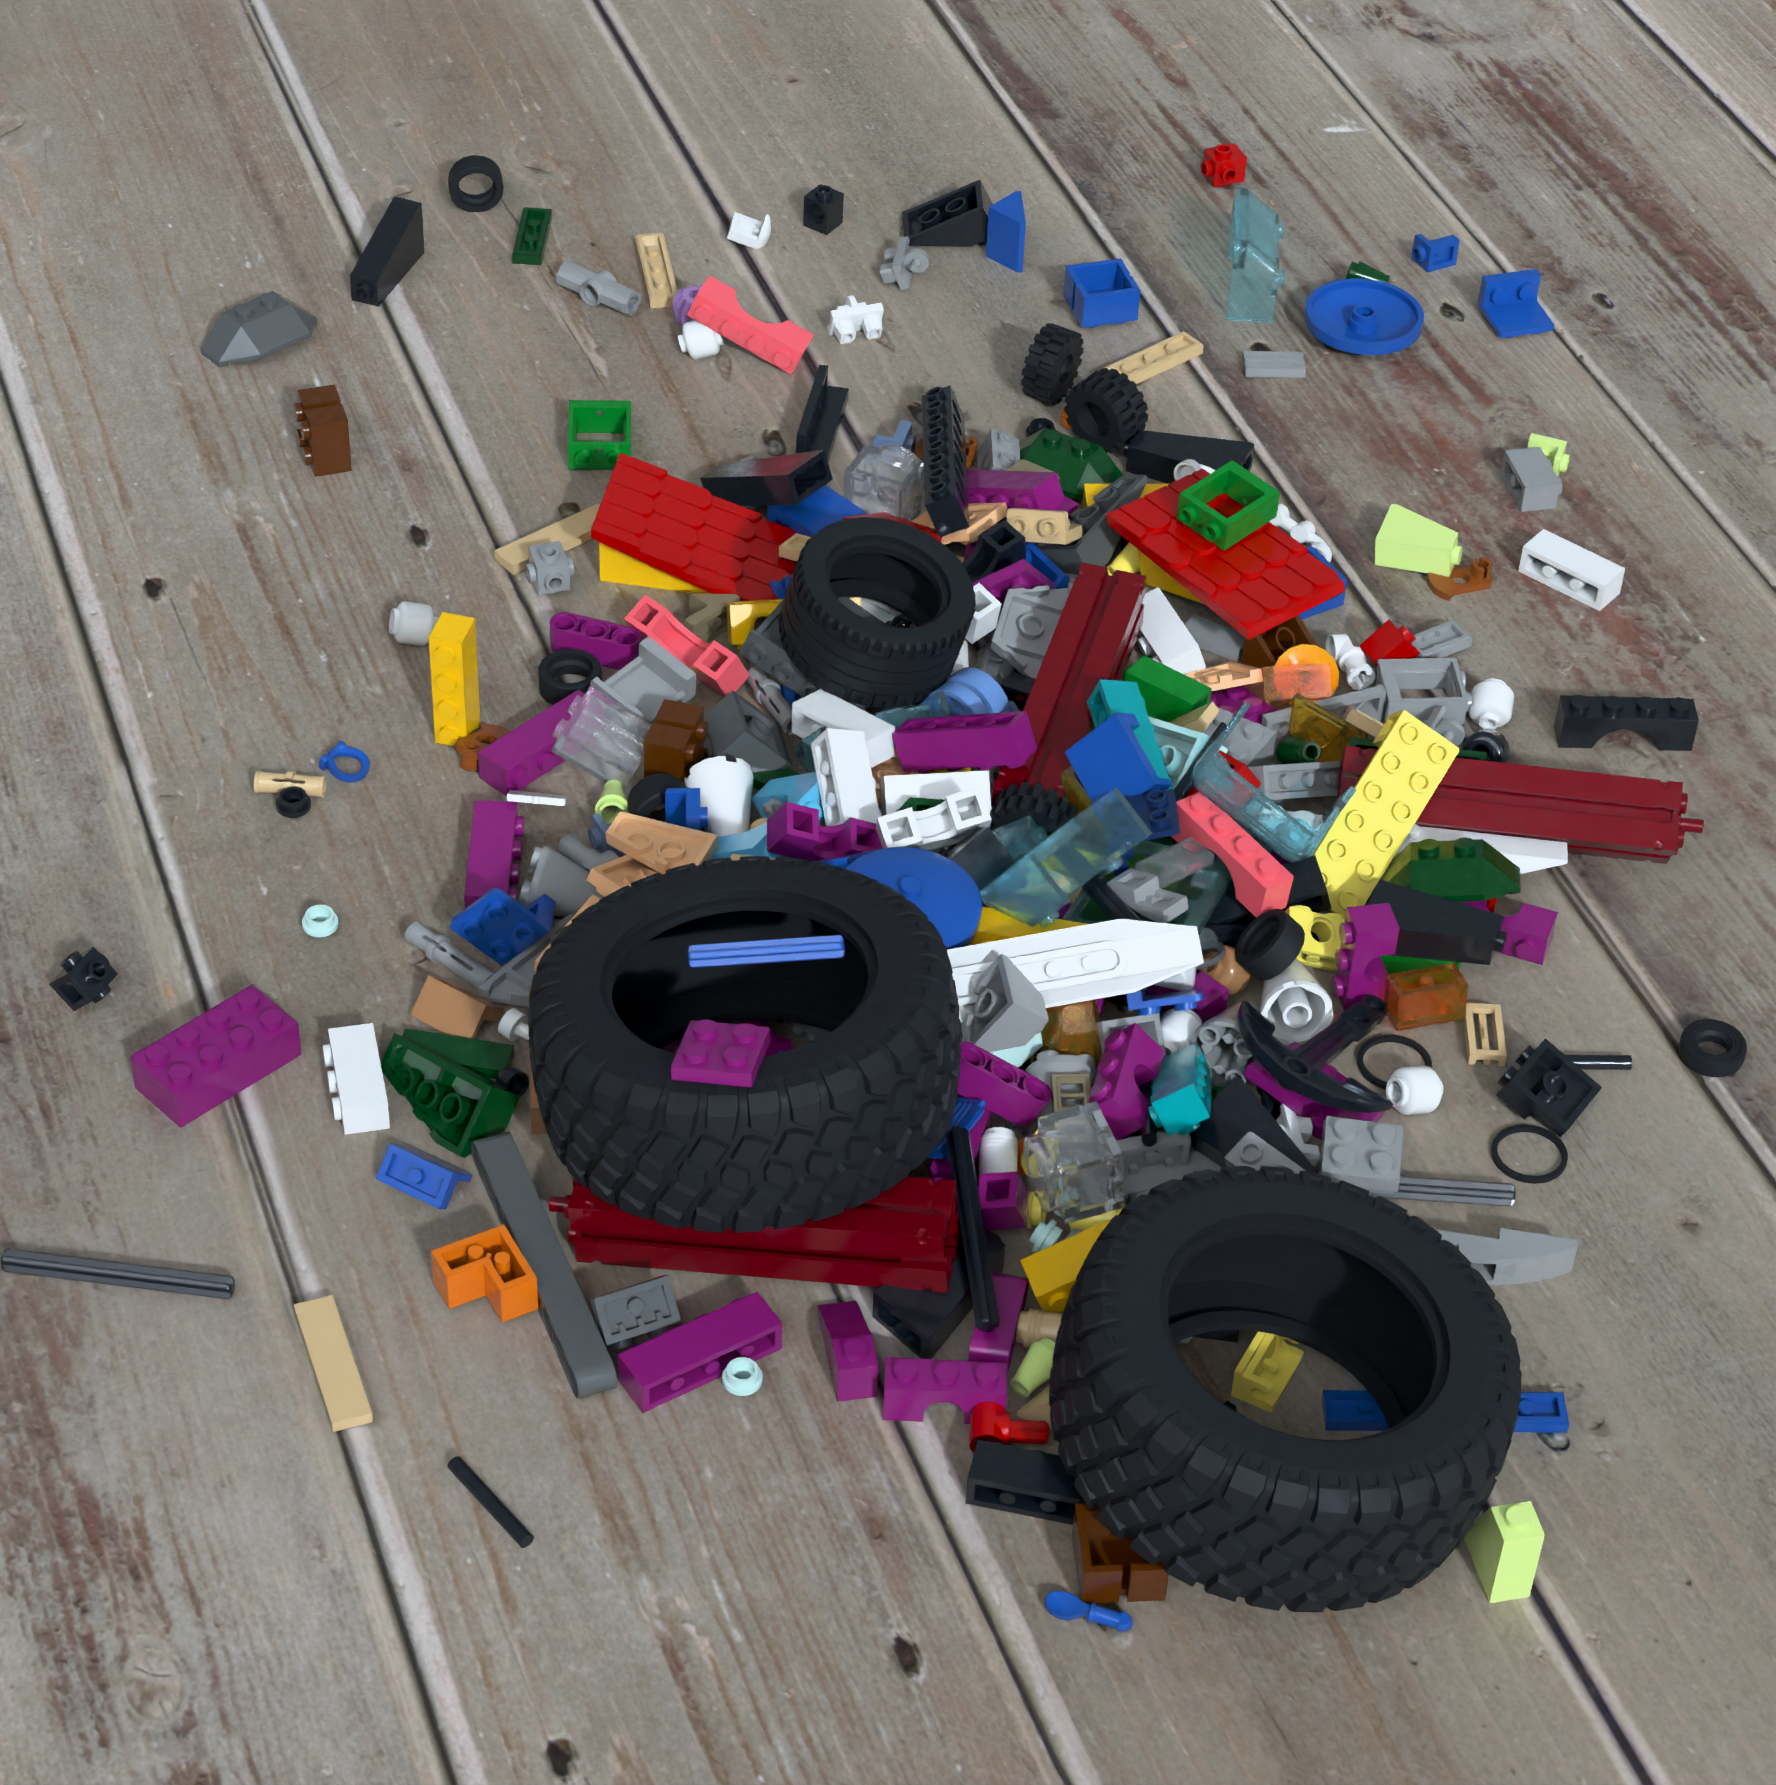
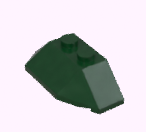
[1019,428,1123,499]
[1381,837,1521,902]

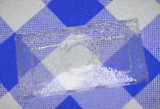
[1136,838,1214,889]

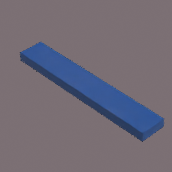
[1322,1390,1569,1433]

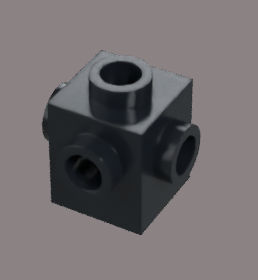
[49,947,118,1011]

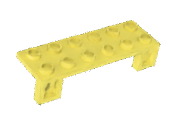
[1305,710,1459,919]

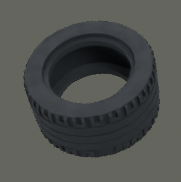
[778,517,976,708]

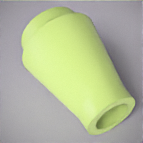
[595,780,629,824]
[1010,1338,1055,1397]

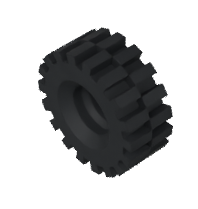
[1021,323,1084,405]
[990,782,1080,867]

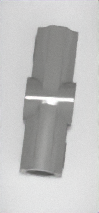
[556,261,641,316]

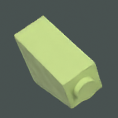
[1375,504,1462,577]
[1464,1501,1545,1603]

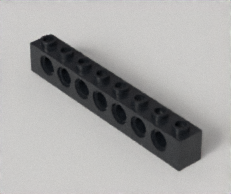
[922,385,969,538]

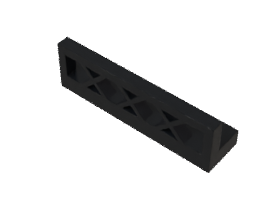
[796,364,849,462]

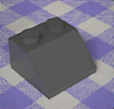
[704,690,792,773]

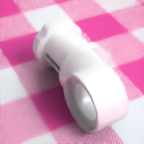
[1326,634,1376,690]

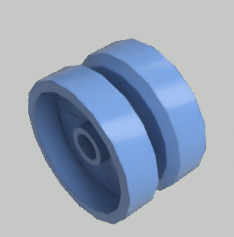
[923,667,1011,718]

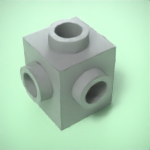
[525,541,574,595]

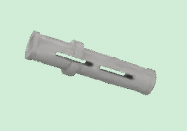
[746,666,795,735]
[405,921,495,989]

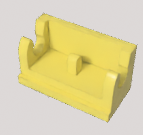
[1231,1331,1304,1413]

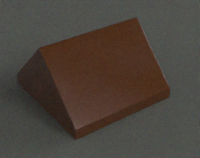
[1242,615,1317,681]

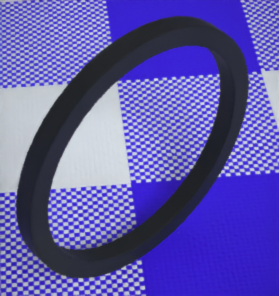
[1357,1035,1432,1090]
[1491,1124,1568,1184]

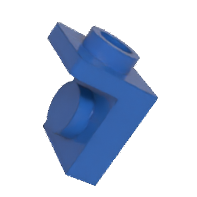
[1412,234,1460,273]

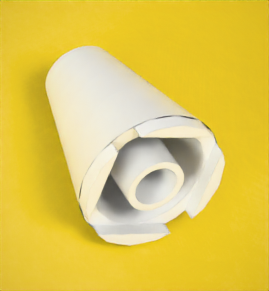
[684,756,753,837]
[1260,958,1333,1045]

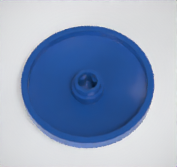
[1304,278,1424,355]
[846,847,982,950]

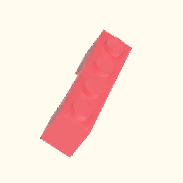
[687,275,814,375]
[624,595,750,697]
[1171,790,1294,918]

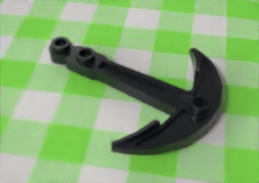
[1238,995,1393,1113]

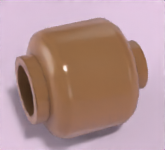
[1199,945,1252,995]

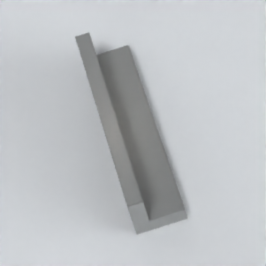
[1261,685,1387,749]
[1248,761,1341,801]

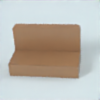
[411,975,503,1039]

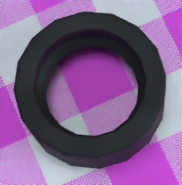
[448,155,504,212]
[538,649,602,705]
[1235,909,1305,980]

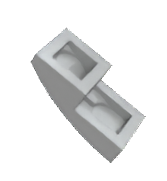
[1107,868,1189,923]

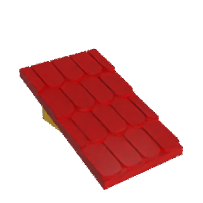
[591,453,797,618]
[1106,468,1345,640]

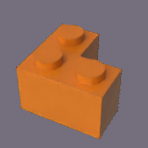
[431,1224,538,1323]

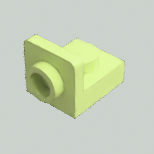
[1527,433,1570,477]

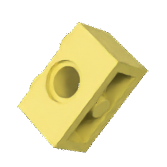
[1285,905,1345,972]

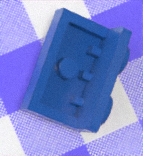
[665,788,708,831]

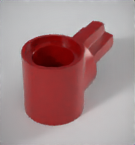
[969,1402,1049,1453]

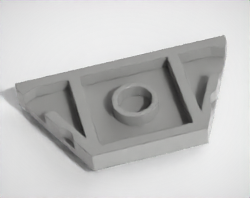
[990,583,1073,679]
[478,913,574,1008]

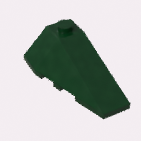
[381,1033,521,1158]

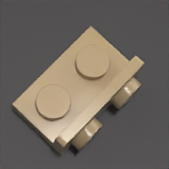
[1007,507,1082,545]

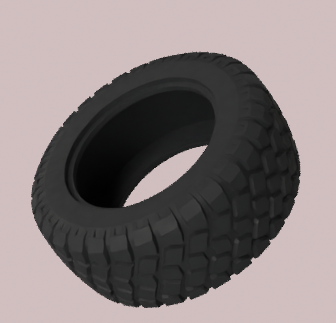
[528,856,961,1233]
[1049,1165,1522,1612]

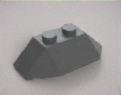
[201,291,317,367]

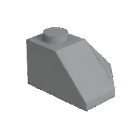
[961,954,1049,1052]

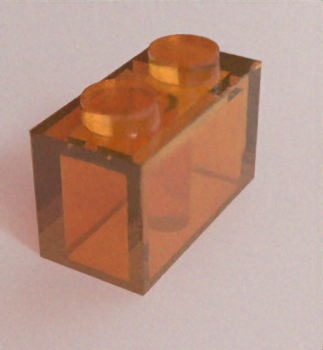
[1263,663,1332,704]
[1384,963,1468,1031]

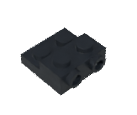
[1497,1038,1602,1137]

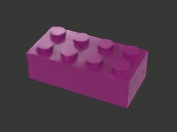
[130,985,301,1128]

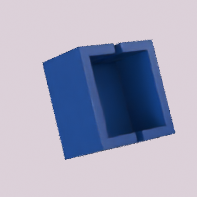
[1063,258,1140,328]

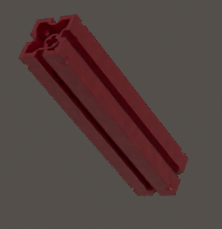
[992,562,1146,825]
[1335,746,1704,864]
[549,1176,960,1293]

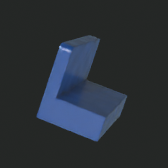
[376,1143,473,1209]

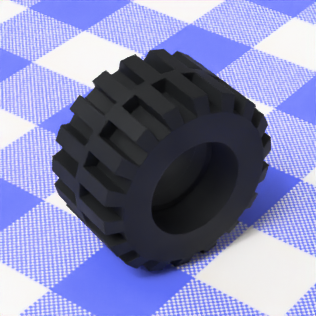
[1064,368,1148,454]

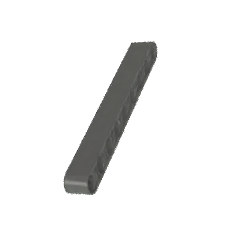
[471,1131,617,1399]

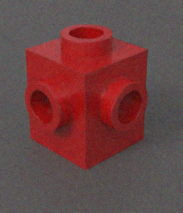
[1200,143,1247,187]

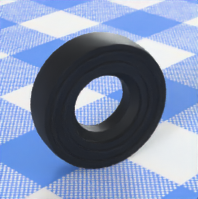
[1679,1019,1747,1077]

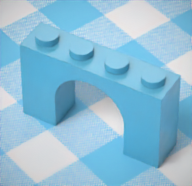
[710,772,825,860]

